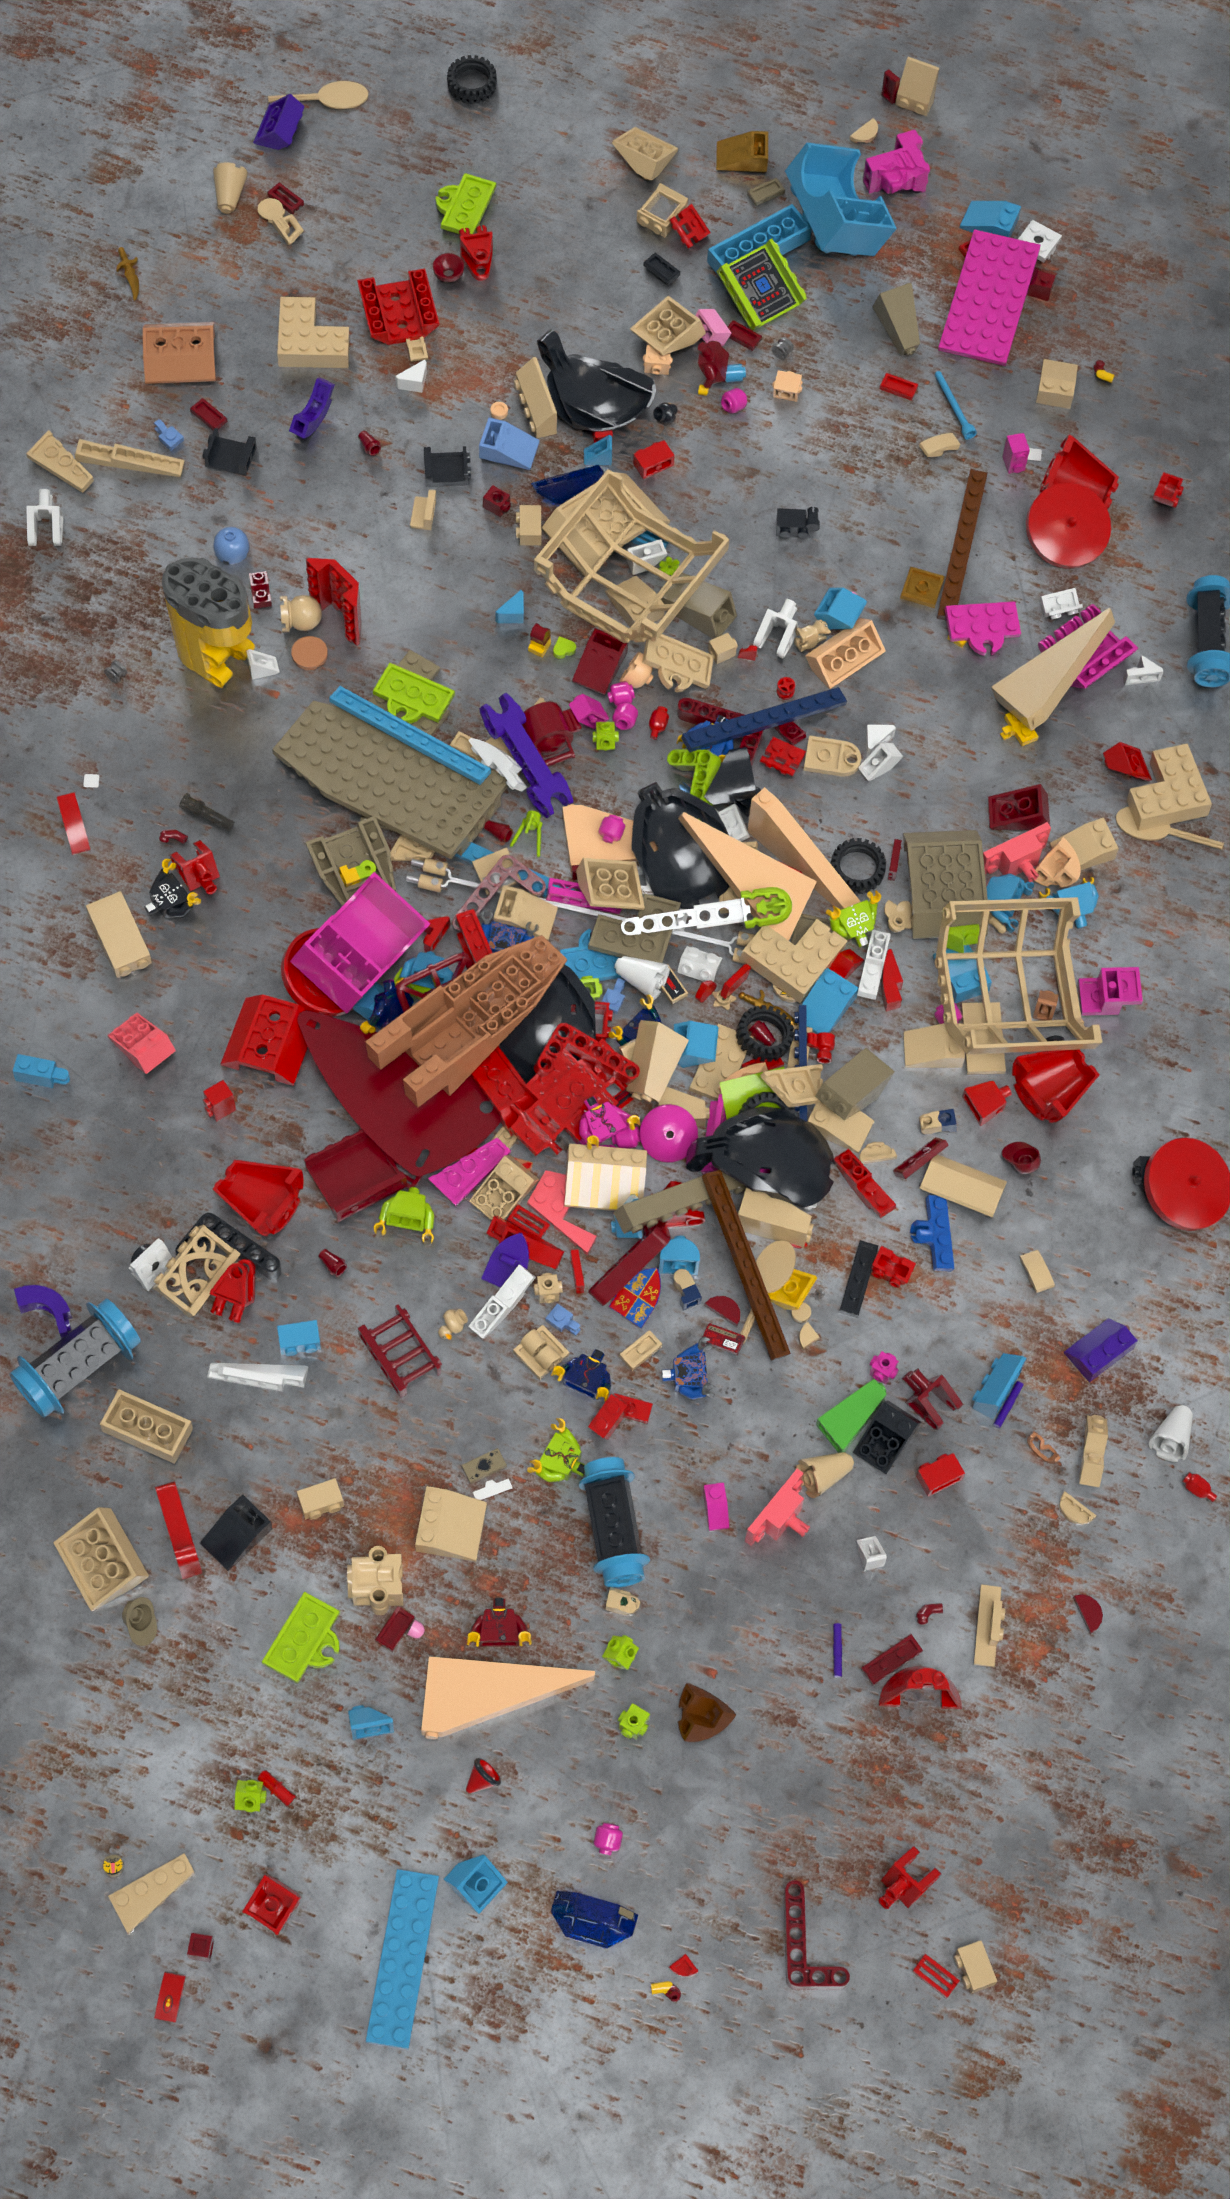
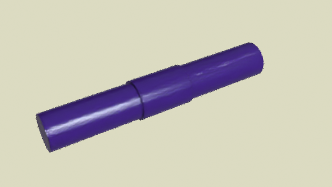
[993,1381,1024,1428]
[833,1623,842,1678]

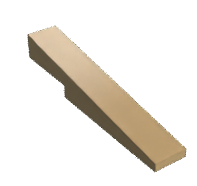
[75,439,185,477]

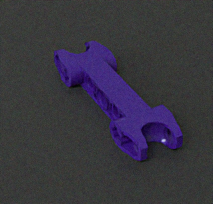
[479,693,573,818]

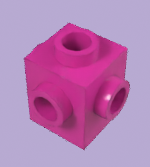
[869,1351,899,1385]

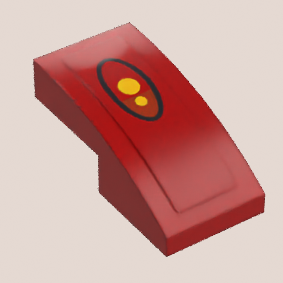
[154,1972,186,2022]

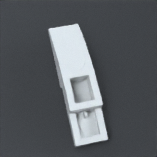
[468,738,527,792]
[857,930,891,1000]
[468,1265,536,1339]

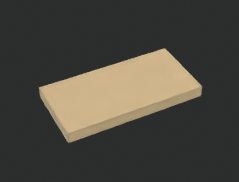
[961,1002,1006,1075]

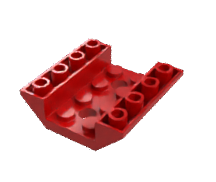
[357,268,440,345]
[306,558,362,646]
[220,994,317,1086]

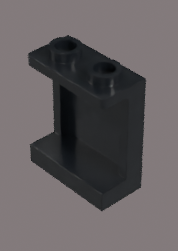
[424,446,471,487]

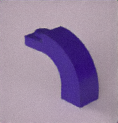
[289,377,335,438]
[14,1285,72,1339]

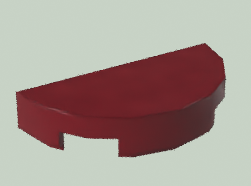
[704,1296,740,1327]
[1073,1594,1103,1635]

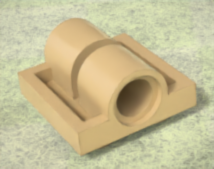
[513,1325,570,1380]

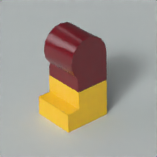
[528,623,551,658]

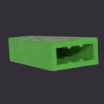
[816,1379,887,1453]

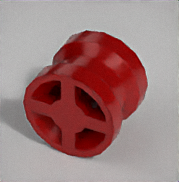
[776,677,796,700]

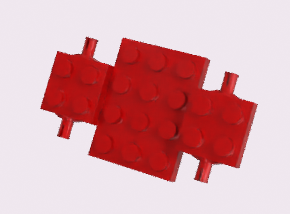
[509,1038,628,1156]

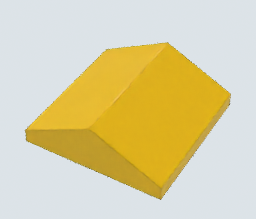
[768,1269,817,1310]

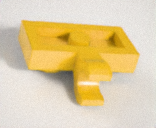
[1000,713,1039,746]

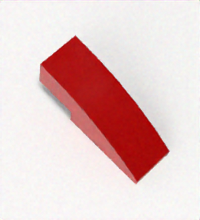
[57,792,90,855]
[881,949,903,1012]

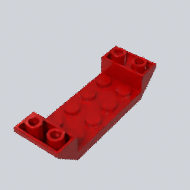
[471,1046,536,1136]

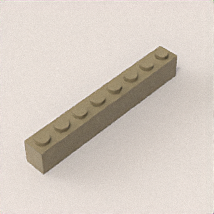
[613,1172,746,1234]

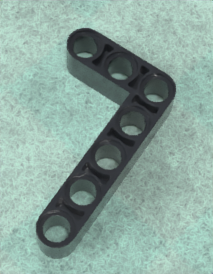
[175,1213,281,1279]

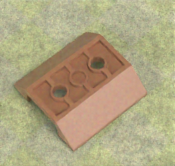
[143,322,216,384]

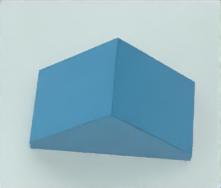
[584,435,612,465]
[495,590,524,623]

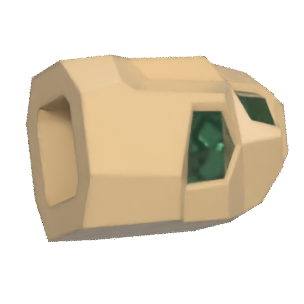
[606,1587,640,1615]

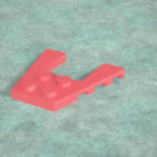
[527,1170,597,1255]

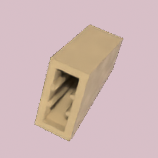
[657,1087,709,1126]

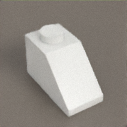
[627,539,667,575]
[859,742,903,781]

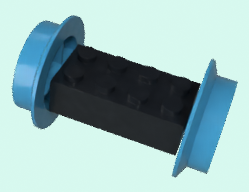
[9,1298,141,1418]

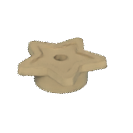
[712,990,736,1010]

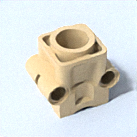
[347,1546,403,1615]

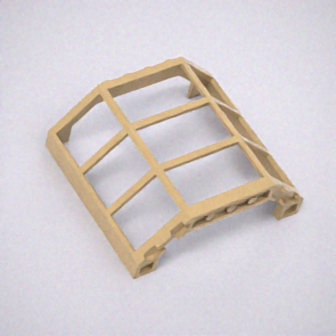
[534,469,729,643]
[935,897,1102,1054]

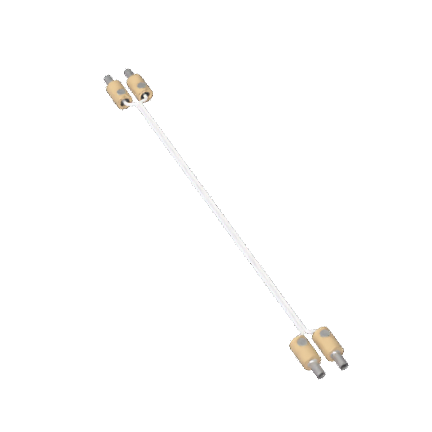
[406,858,755,964]

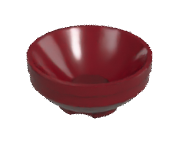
[433,253,464,282]

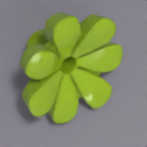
[658,556,680,576]

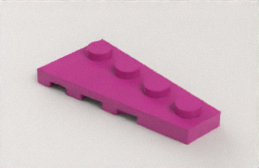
[428,1138,511,1206]

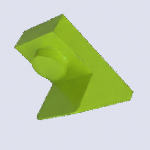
[946,924,980,953]

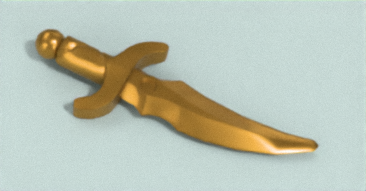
[116,247,139,301]
[738,990,798,1026]

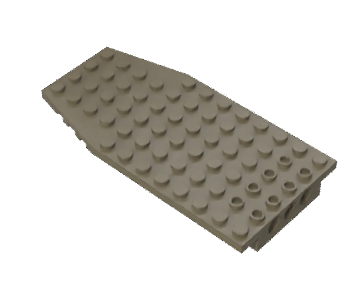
[272,700,508,859]

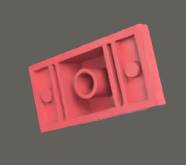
[983,822,1051,882]
[745,1469,810,1546]

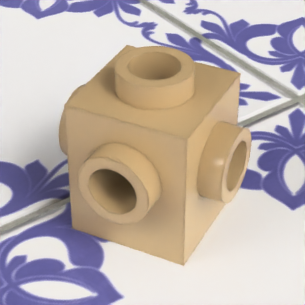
[534,1273,563,1303]

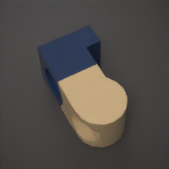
[919,1109,957,1134]
[673,1269,702,1311]

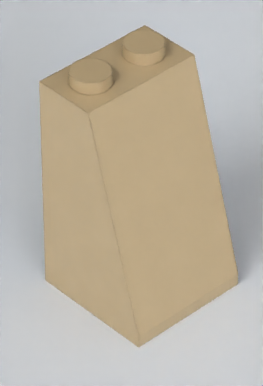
[86,891,152,978]
[626,1020,689,1103]
[738,1187,814,1249]

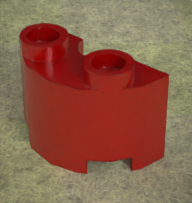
[1153,472,1184,508]
[871,1245,916,1288]

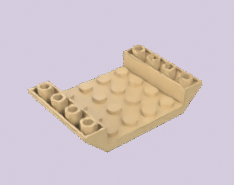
[542,472,670,576]

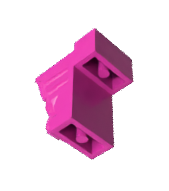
[863,130,930,194]

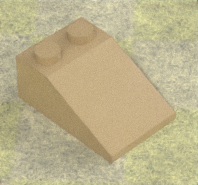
[896,57,939,116]
[1036,359,1078,409]
[605,576,665,628]
[1049,818,1119,870]
[903,1023,965,1068]
[807,1102,874,1154]

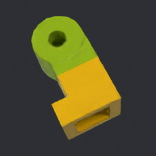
[338,860,376,888]

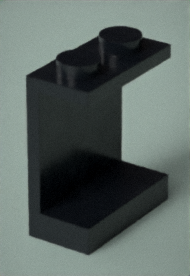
[202,428,257,476]

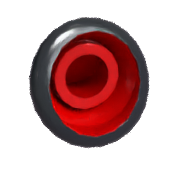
[466,1758,501,1794]

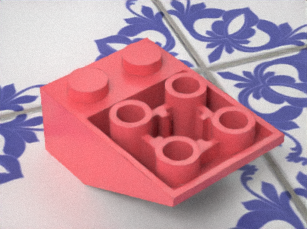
[107,1013,176,1074]

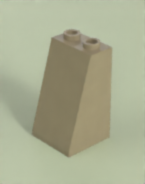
[661,572,737,639]
[815,1048,895,1120]

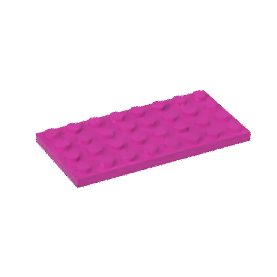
[938,230,1041,366]

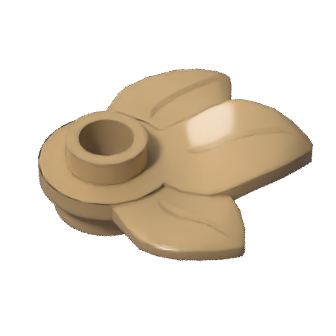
[884,900,913,932]

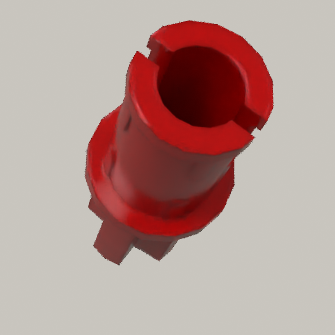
[258,1770,296,1807]

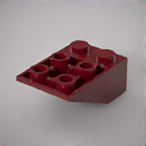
[572,628,628,695]

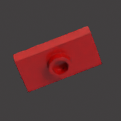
[614,1393,653,1424]

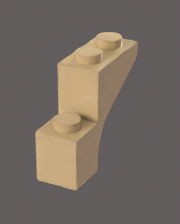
[1079,1415,1108,1487]

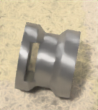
[772,337,794,360]
[104,660,127,683]

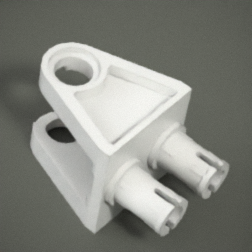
[27,489,64,546]
[753,599,798,659]

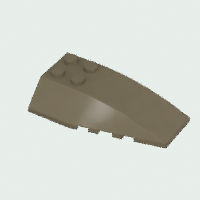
[305,816,396,906]

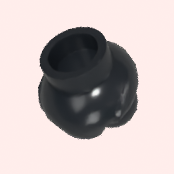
[653,402,678,425]

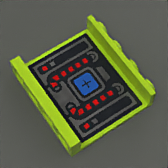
[716,238,807,330]

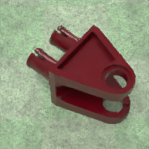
[902,1368,963,1430]

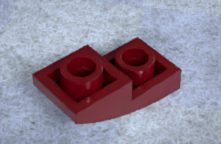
[249,571,272,609]
[774,721,806,746]

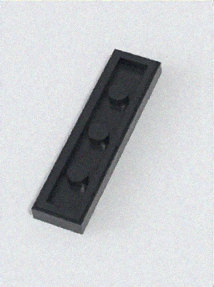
[839,1240,879,1318]

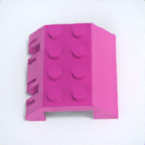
[1038,604,1138,689]

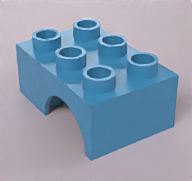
[785,142,897,256]

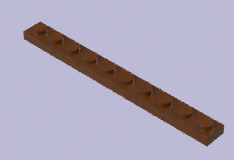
[937,469,988,621]
[702,1170,791,1361]

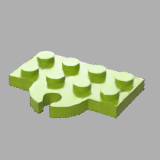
[436,173,496,234]
[373,663,455,724]
[262,1591,340,1684]

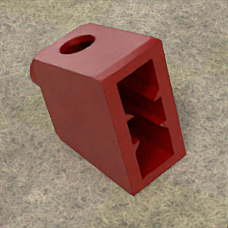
[962,1081,1012,1126]

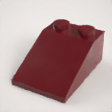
[988,784,1050,830]

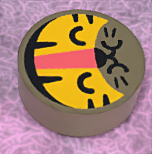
[102,1855,124,1878]

